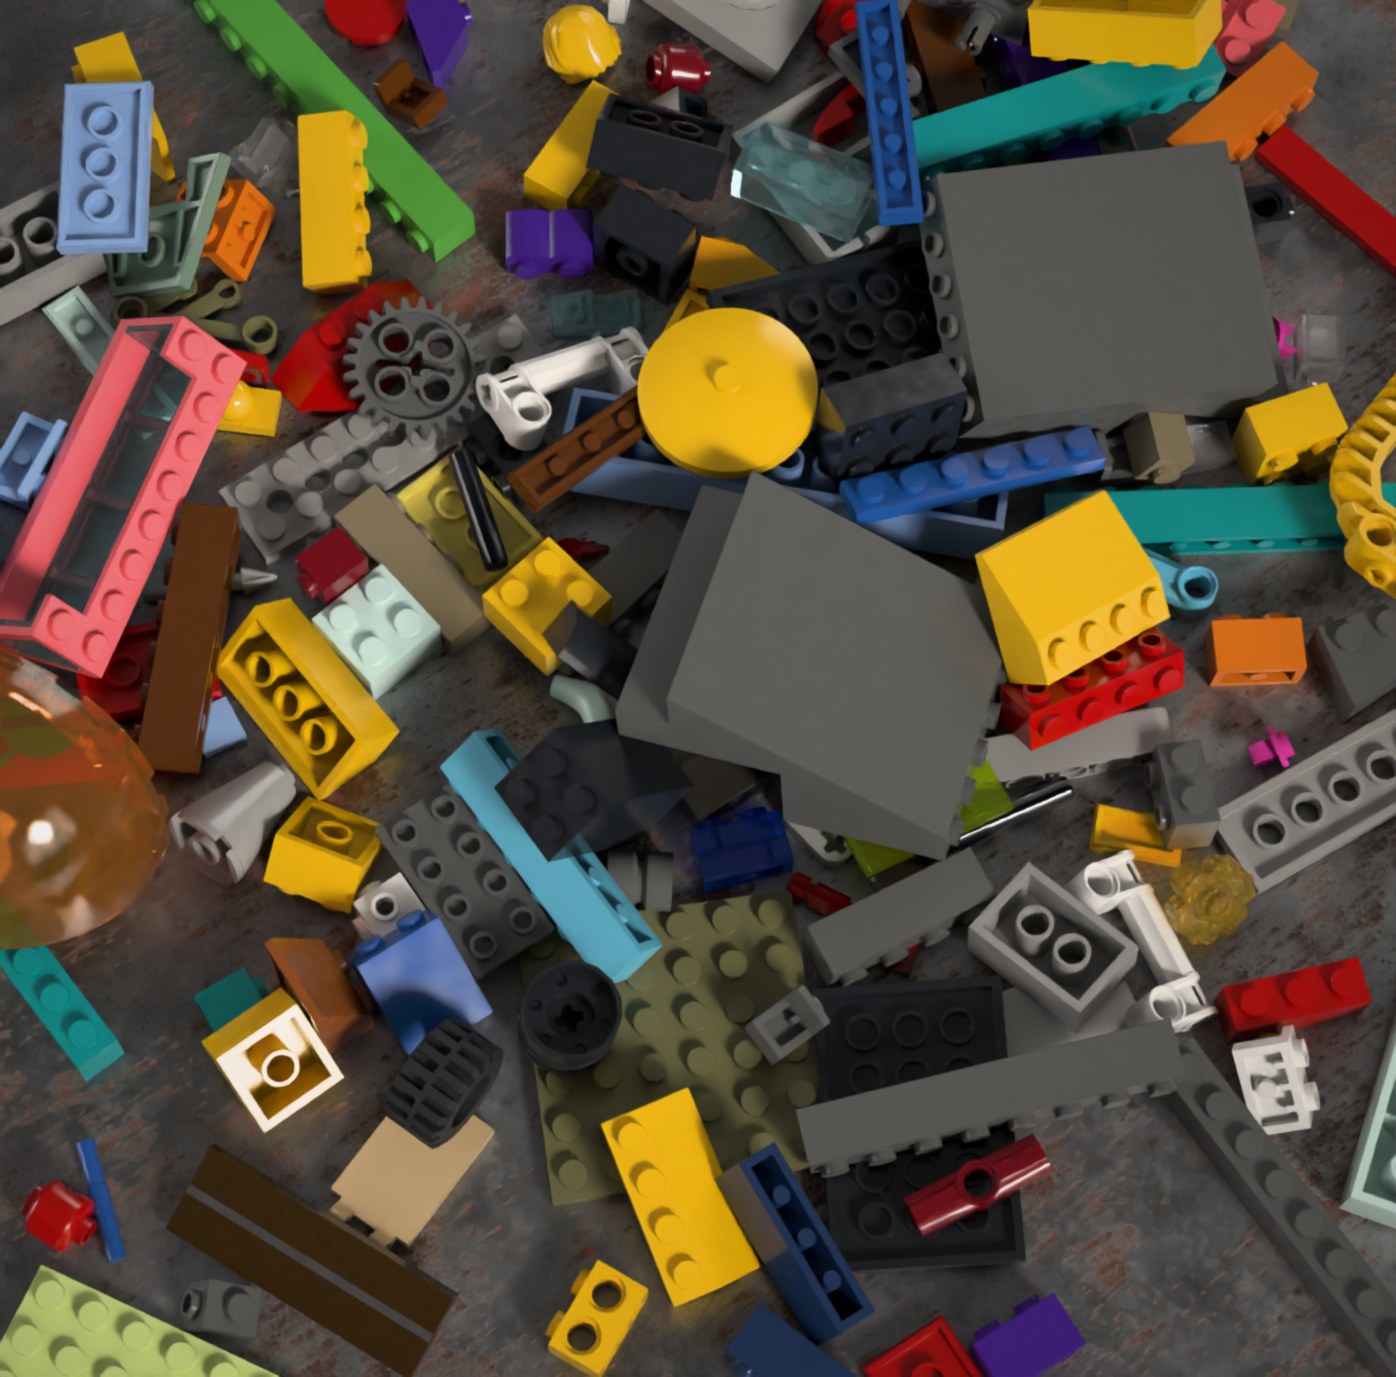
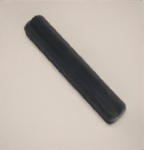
[449,448,508,572]

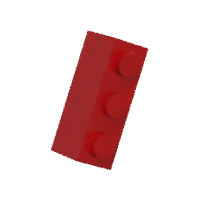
[1214,957,1372,1045]

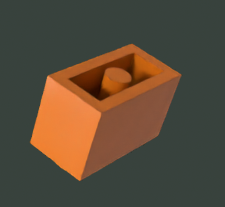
[1204,613,1307,687]

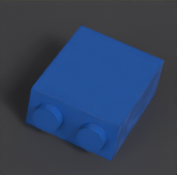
[348,909,493,1058]

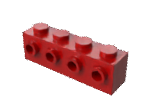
[1000,626,1184,751]

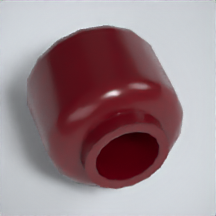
[645,42,710,96]

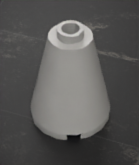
[169,762,296,886]

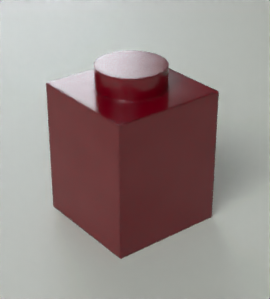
[295,526,369,607]

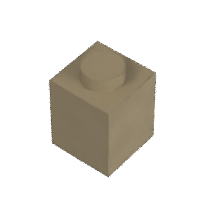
[1123,412,1196,484]

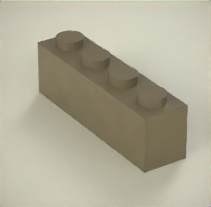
[334,484,493,658]

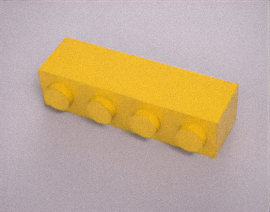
[298,110,372,295]

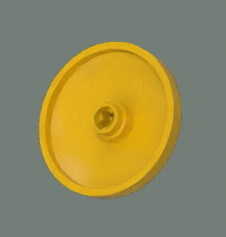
[637,308,818,479]

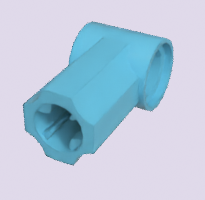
[1142,547,1218,620]

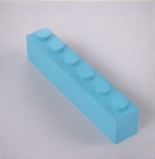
[440,728,663,983]

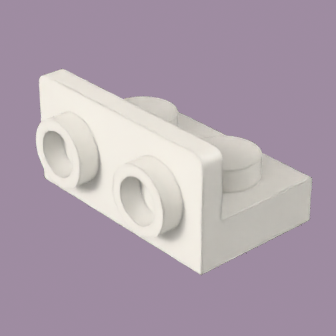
[1232,1025,1320,1135]

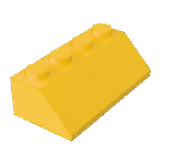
[217,598,400,800]
[599,1087,761,1307]

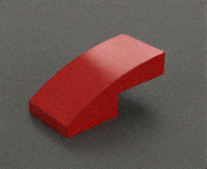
[811,83,866,155]

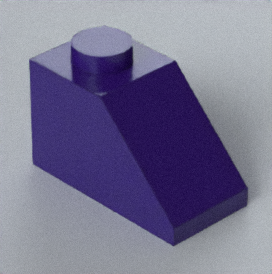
[405,0,473,90]

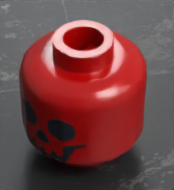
[21,1179,97,1252]

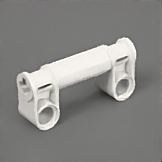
[476,327,649,451]
[1063,849,1219,1033]

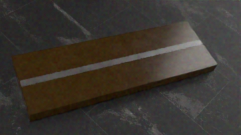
[165,1144,459,1377]

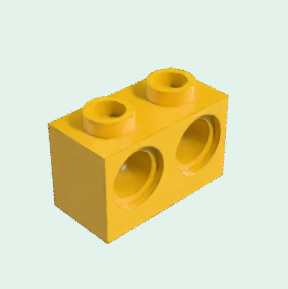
[545,1260,648,1377]

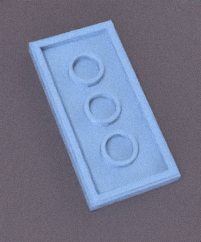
[57,81,154,255]

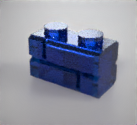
[689,807,794,894]

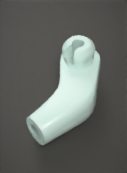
[550,674,615,723]

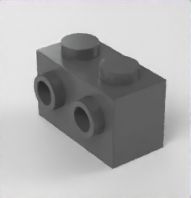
[1144,740,1221,851]

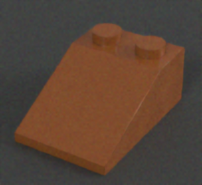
[264,938,376,1055]

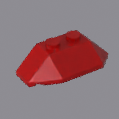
[271,280,433,413]

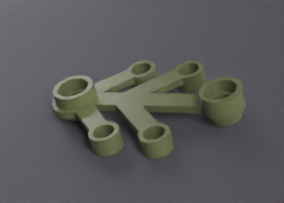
[110,277,279,380]

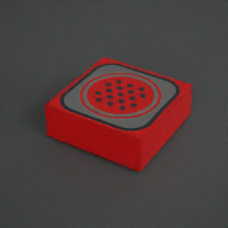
[228,348,271,389]

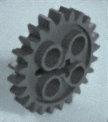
[342,297,487,441]

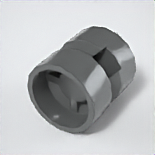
[607,849,674,912]

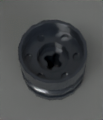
[517,960,623,1076]

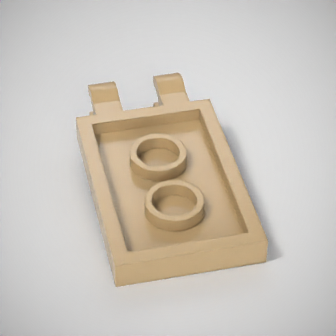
[327,1114,494,1250]

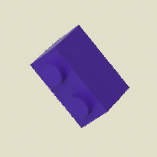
[967,1293,1086,1377]

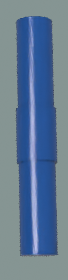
[76,1139,127,1263]

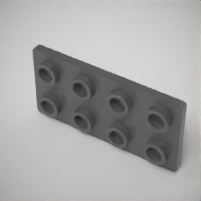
[375,783,554,980]

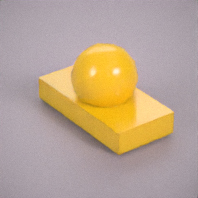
[217,379,282,437]

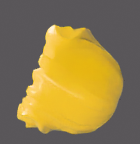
[542,4,622,86]

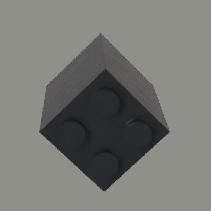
[494,718,695,862]

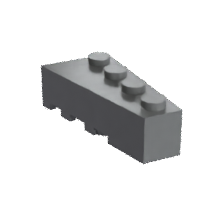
[1306,599,1396,725]

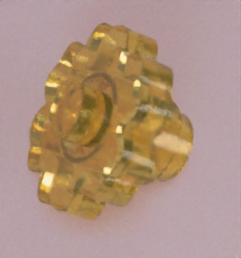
[1165,854,1256,945]

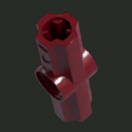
[903,1133,1052,1238]

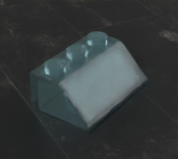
[731,122,876,244]

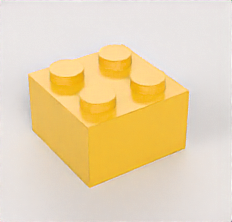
[1229,382,1348,487]
[482,536,613,677]
[201,987,344,1133]

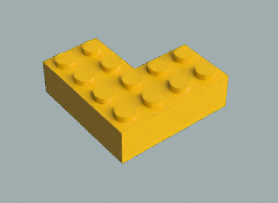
[1027,0,1222,69]

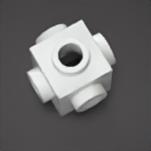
[352,872,426,941]

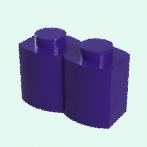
[506,209,593,279]

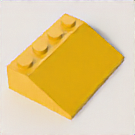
[975,490,1170,685]

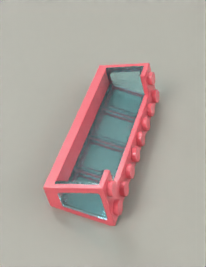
[0,316,247,678]

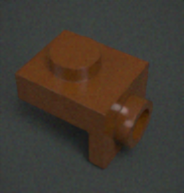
[373,58,449,130]

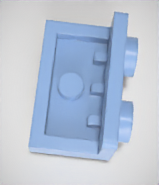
[0,411,69,512]

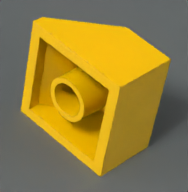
[263,796,385,914]

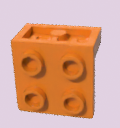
[175,179,277,281]

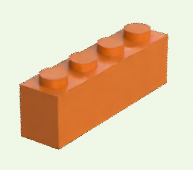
[1163,41,1319,163]

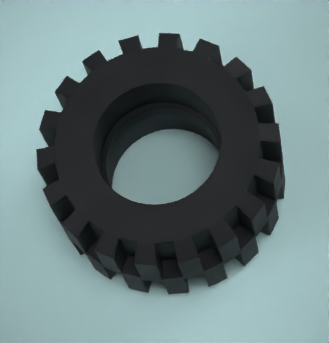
[384,1016,503,1149]

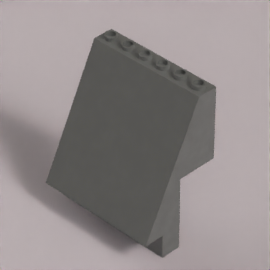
[919,140,1289,441]
[615,470,1009,861]

